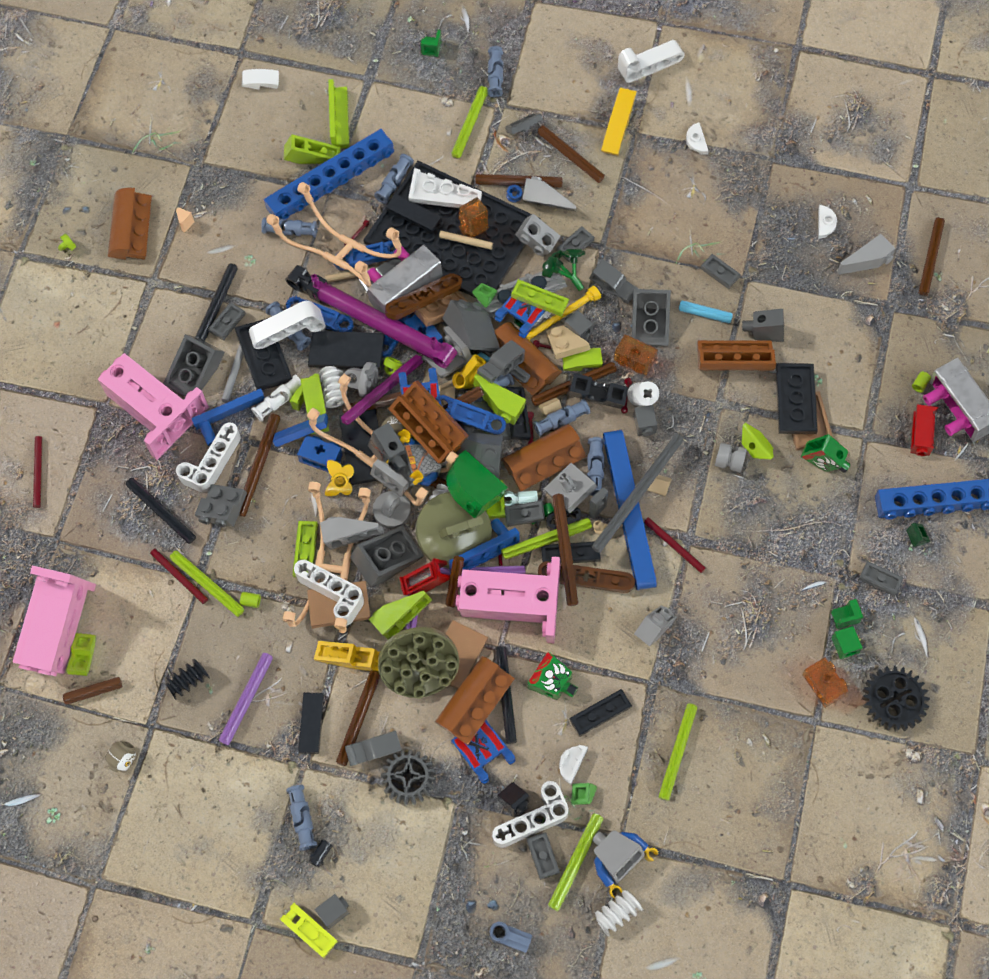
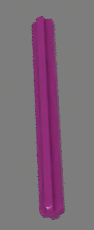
[341,355,423,425]

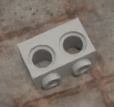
[515,214,560,257]

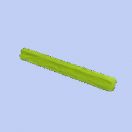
[452,86,488,159]
[501,518,592,560]
[170,550,244,617]
[659,703,697,801]
[548,813,603,911]

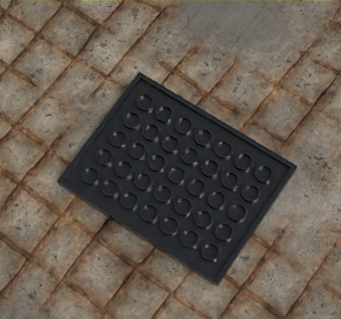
[363,160,541,299]

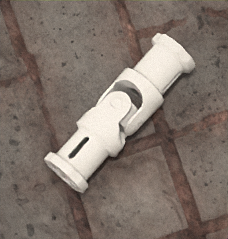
[251,375,301,422]

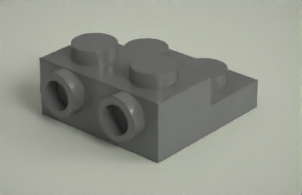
[195,484,247,528]

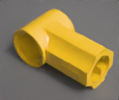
[452,355,487,389]

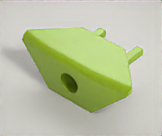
[742,423,774,460]

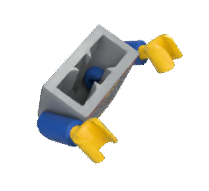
[397,429,447,486]
[593,831,658,898]

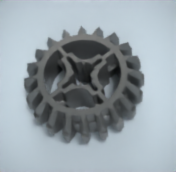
[380,749,436,806]

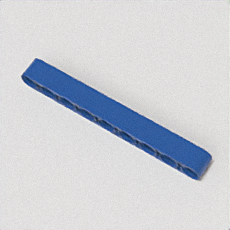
[603,429,657,591]

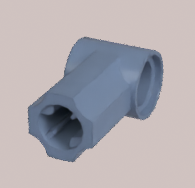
[489,922,532,953]

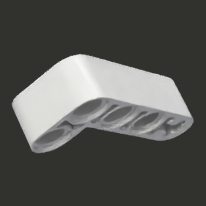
[618,40,685,83]
[249,301,325,349]
[176,423,241,493]
[294,560,364,626]
[492,781,568,848]

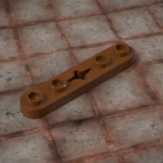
[385,274,462,320]
[538,561,635,593]

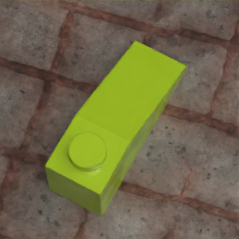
[284,134,341,164]
[473,374,526,425]
[369,591,432,640]

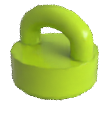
[58,234,76,251]
[383,357,403,376]

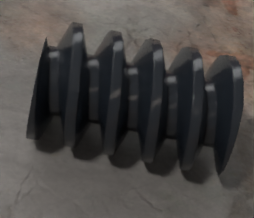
[165,659,210,700]

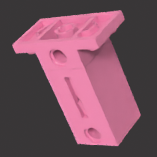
[98,353,209,460]
[456,557,560,643]
[13,566,96,676]

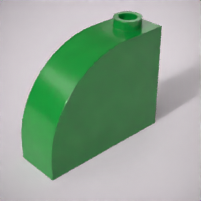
[446,450,508,518]

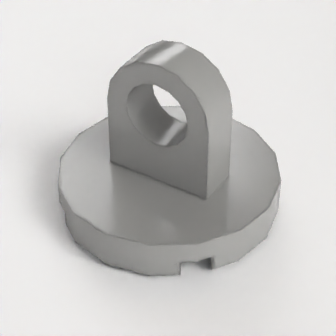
[345,362,378,399]
[373,491,411,529]

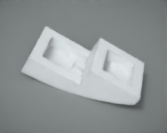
[242,69,279,90]

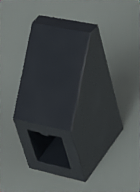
[497,782,529,818]

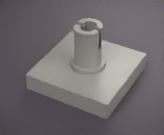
[544,463,597,513]

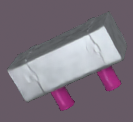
[367,245,442,313]
[923,358,989,442]

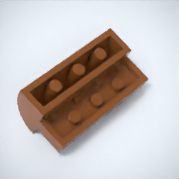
[107,188,152,260]
[494,322,562,396]
[697,340,776,371]
[388,380,469,464]
[502,424,587,492]
[435,656,515,745]

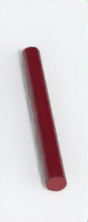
[33,436,42,508]
[643,517,706,574]
[150,548,208,604]

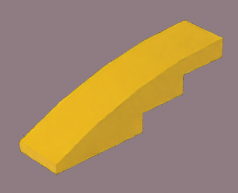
[601,88,637,156]
[314,641,380,673]

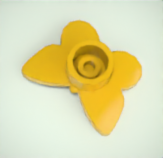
[325,460,354,496]

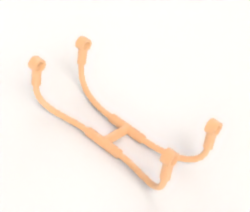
[266,182,402,287]
[307,373,459,506]
[282,482,371,633]

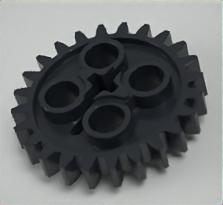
[862,666,930,732]

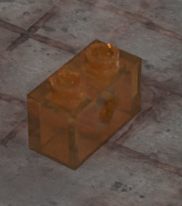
[459,197,488,238]
[614,334,658,376]
[802,657,848,708]

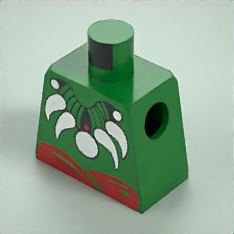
[801,434,850,473]
[527,652,578,700]

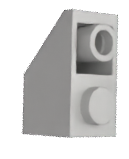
[634,605,677,646]

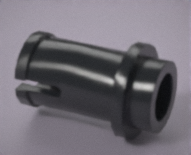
[309,839,333,868]

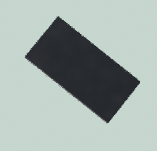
[235,318,292,390]
[308,331,385,370]
[775,363,818,434]
[339,409,379,485]

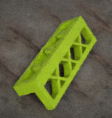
[328,79,350,149]

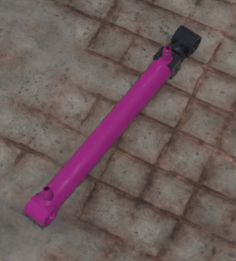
[285,265,457,369]

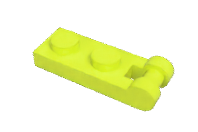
[280,903,338,958]

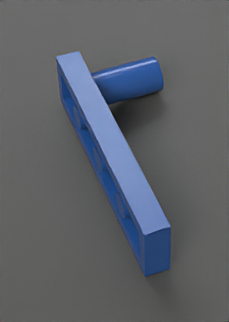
[191,388,264,446]
[449,518,520,574]

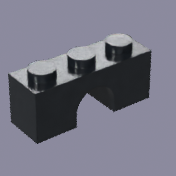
[567,373,629,409]

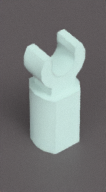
[504,491,538,506]

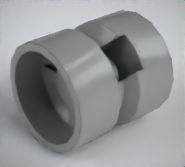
[715,443,747,473]

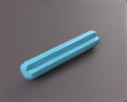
[679,300,733,323]

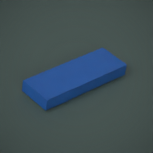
[273,413,329,447]

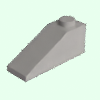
[522,176,577,211]
[837,234,896,275]
[320,517,384,550]

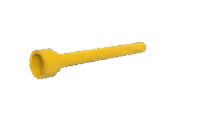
[526,285,601,340]

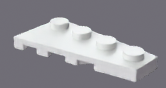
[408,168,482,210]

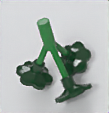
[542,249,585,291]

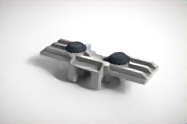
[477,272,567,318]

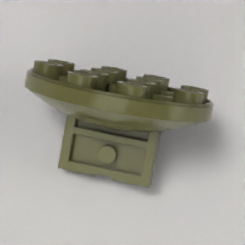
[416,492,492,569]
[378,627,459,699]

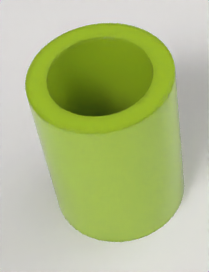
[912,371,932,393]
[240,592,261,608]

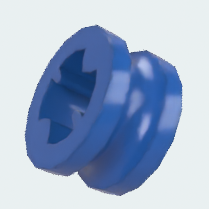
[506,185,523,203]

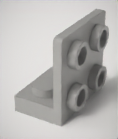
[423,326,472,378]
[370,459,410,497]

